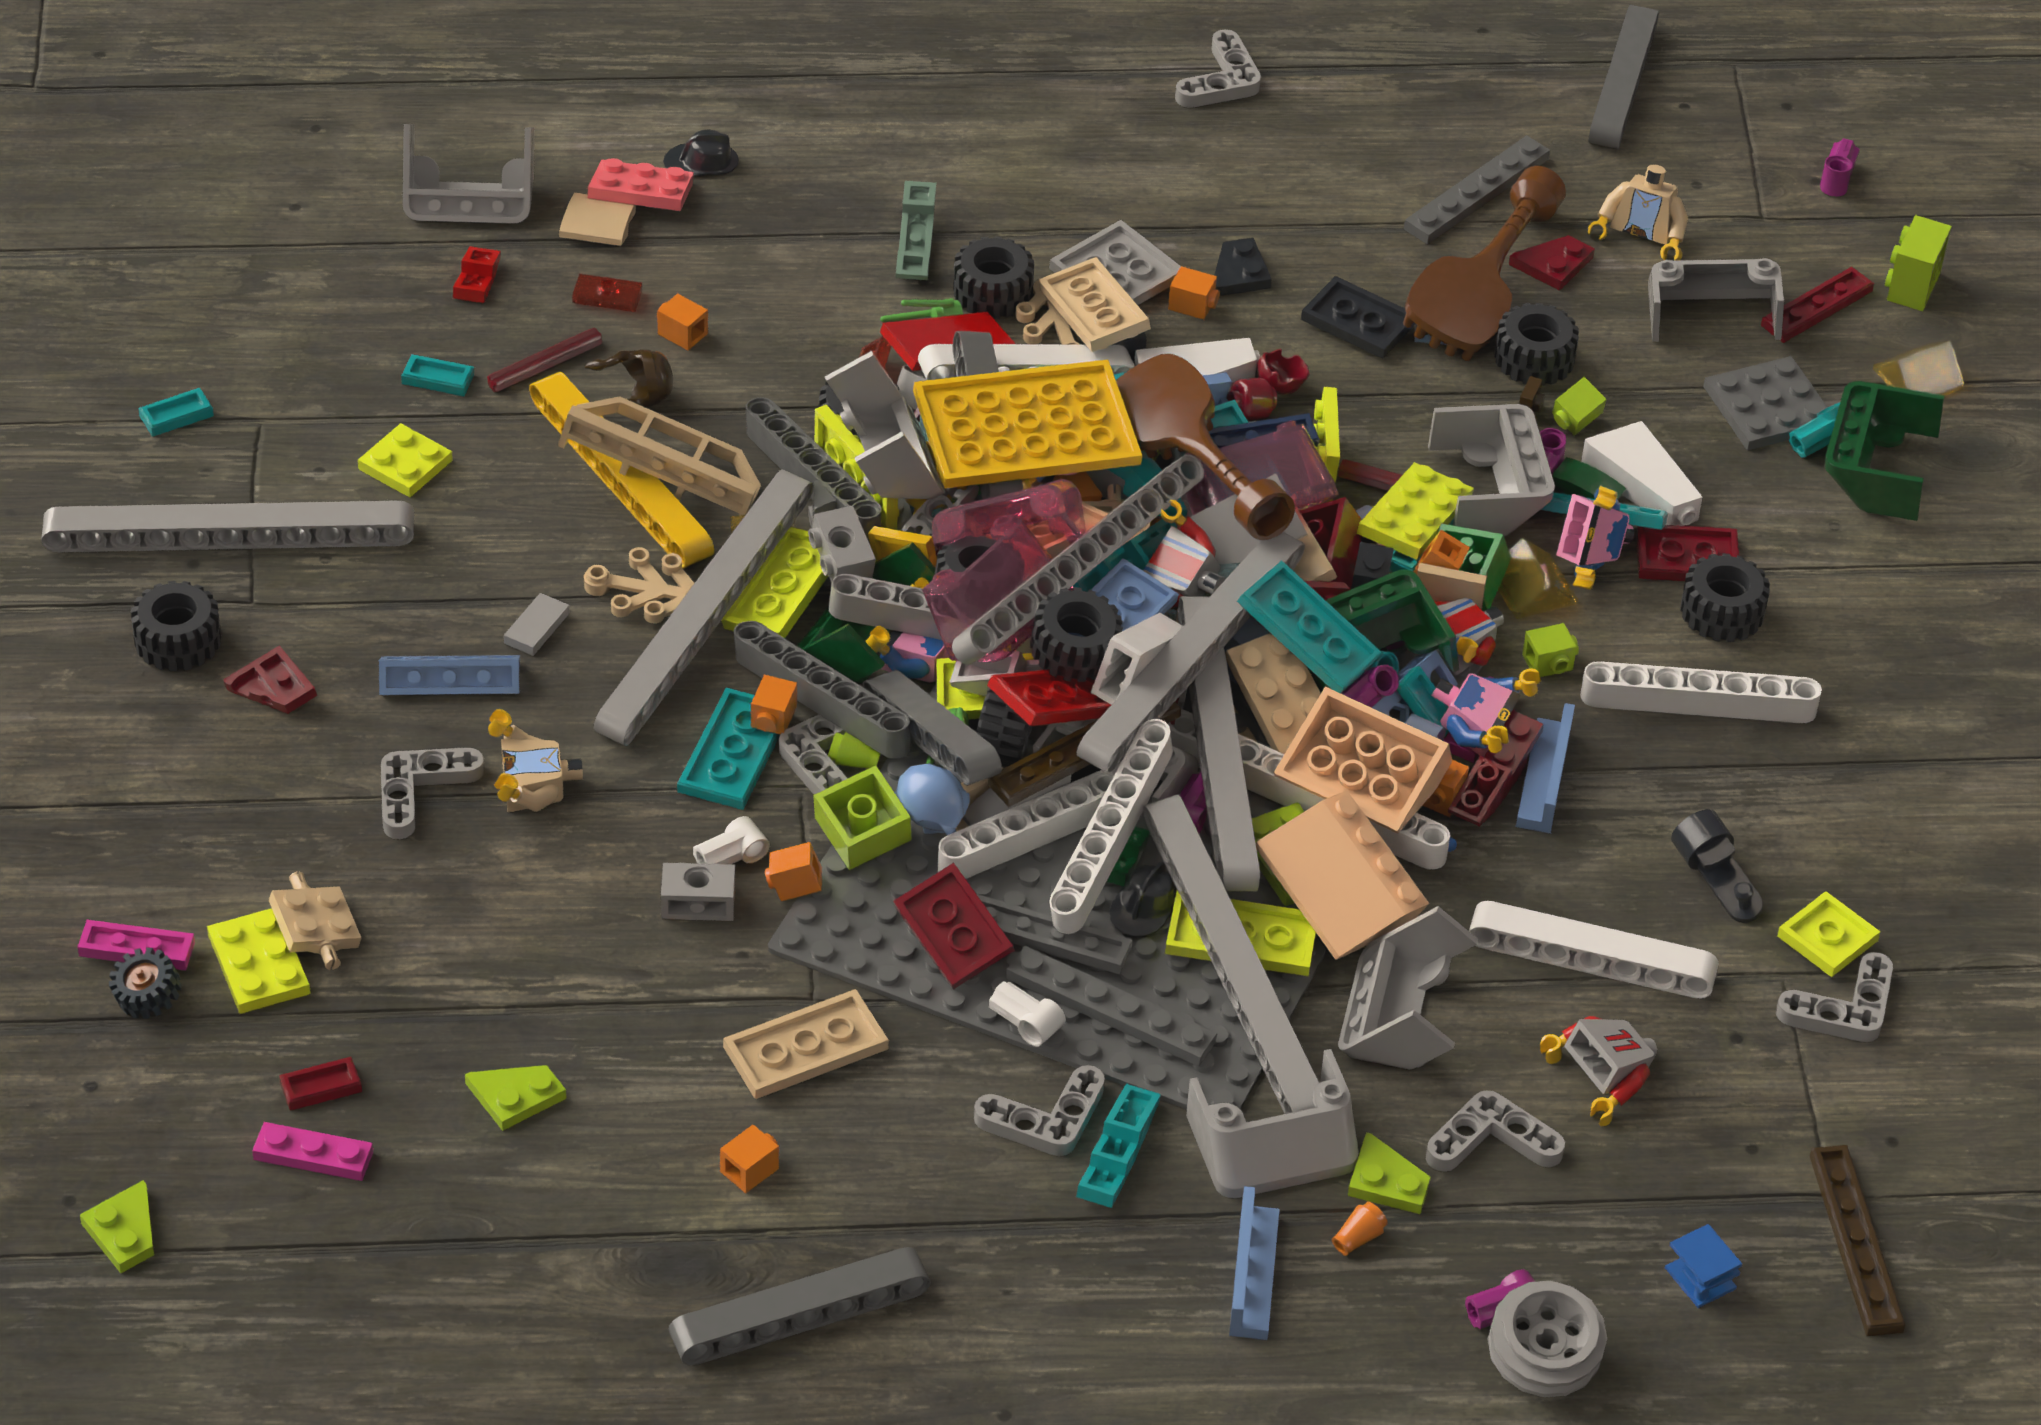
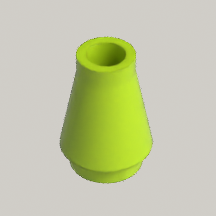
[828,732,881,769]

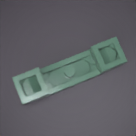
[896,181,936,280]

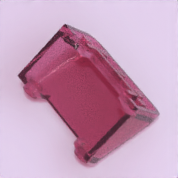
[1184,420,1339,515]
[932,479,1086,550]
[922,515,1074,662]

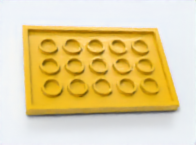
[913,359,1142,489]

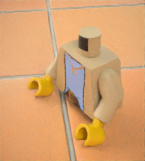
[1588,165,1688,261]
[488,709,583,812]

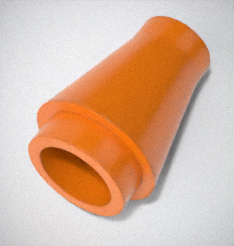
[1332,1202,1388,1256]

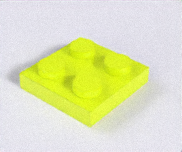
[358,423,453,498]
[1777,891,1880,977]

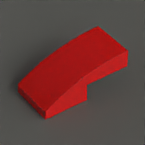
[453,246,501,303]

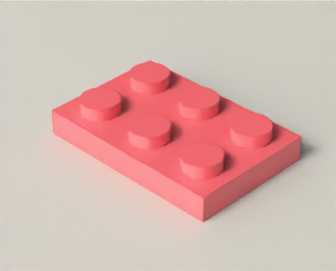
[587,159,694,211]

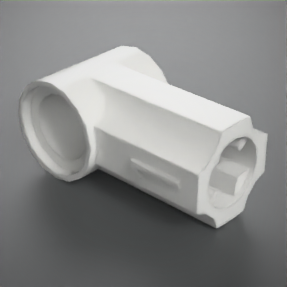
[693,816,770,865]
[989,981,1066,1047]

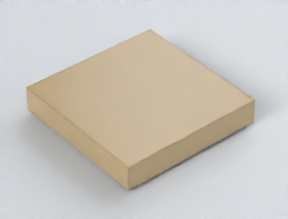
[1417,563,1487,610]

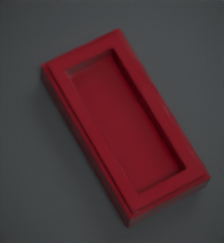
[279,1057,362,1111]

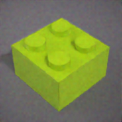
[1885,215,1952,311]
[813,765,912,870]

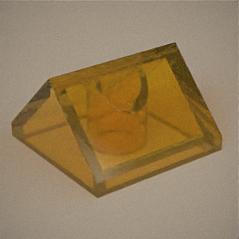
[1873,341,1964,395]
[1498,538,1578,619]

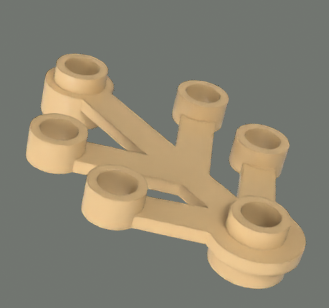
[1016,280,1081,345]
[584,547,694,623]

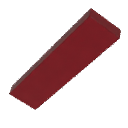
[1761,266,1874,343]

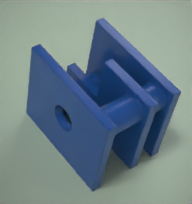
[1665,1224,1742,1308]

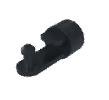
[1671,809,1763,923]

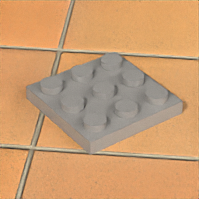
[1049,220,1181,305]

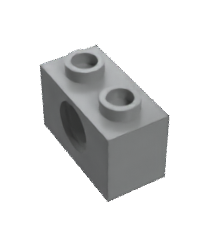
[808,505,876,582]
[661,863,735,921]

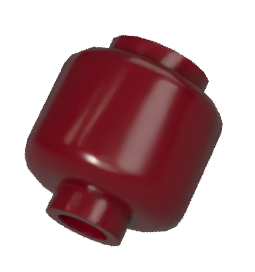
[1226,378,1277,421]

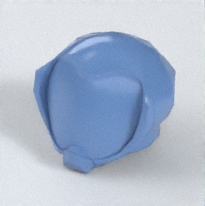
[894,764,970,835]

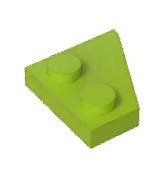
[465,1065,566,1131]
[1348,1132,1430,1214]
[80,1180,154,1273]

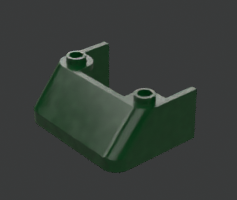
[1825,381,1945,521]
[797,542,936,685]
[1307,570,1459,693]

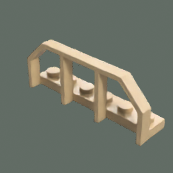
[558,396,761,525]

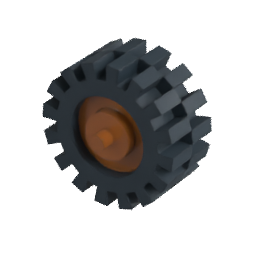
[109,948,182,1019]

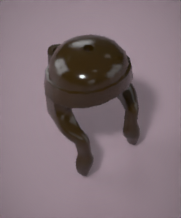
[585,349,673,407]

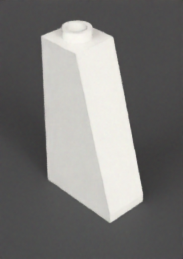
[1135,338,1260,392]
[1581,421,1702,526]
[1091,613,1183,705]

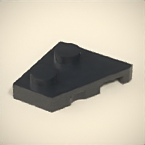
[1214,237,1272,296]

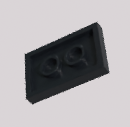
[1301,276,1416,359]

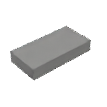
[504,593,570,656]

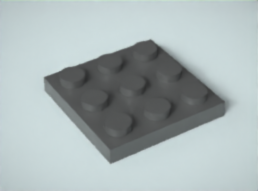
[1703,356,1827,451]

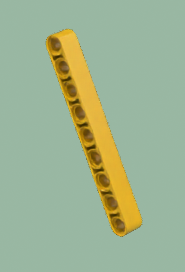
[529,372,714,569]

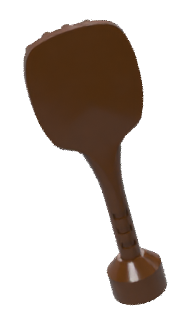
[1403,166,1566,361]
[1116,354,1295,540]

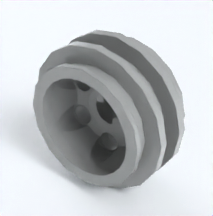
[1488,1281,1607,1397]

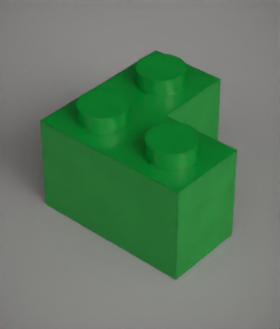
[1436,524,1511,611]

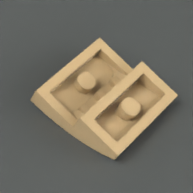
[559,193,636,246]

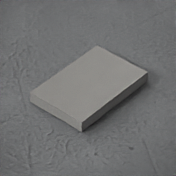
[1190,474,1307,577]

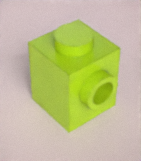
[1552,377,1607,436]
[1522,623,1579,677]

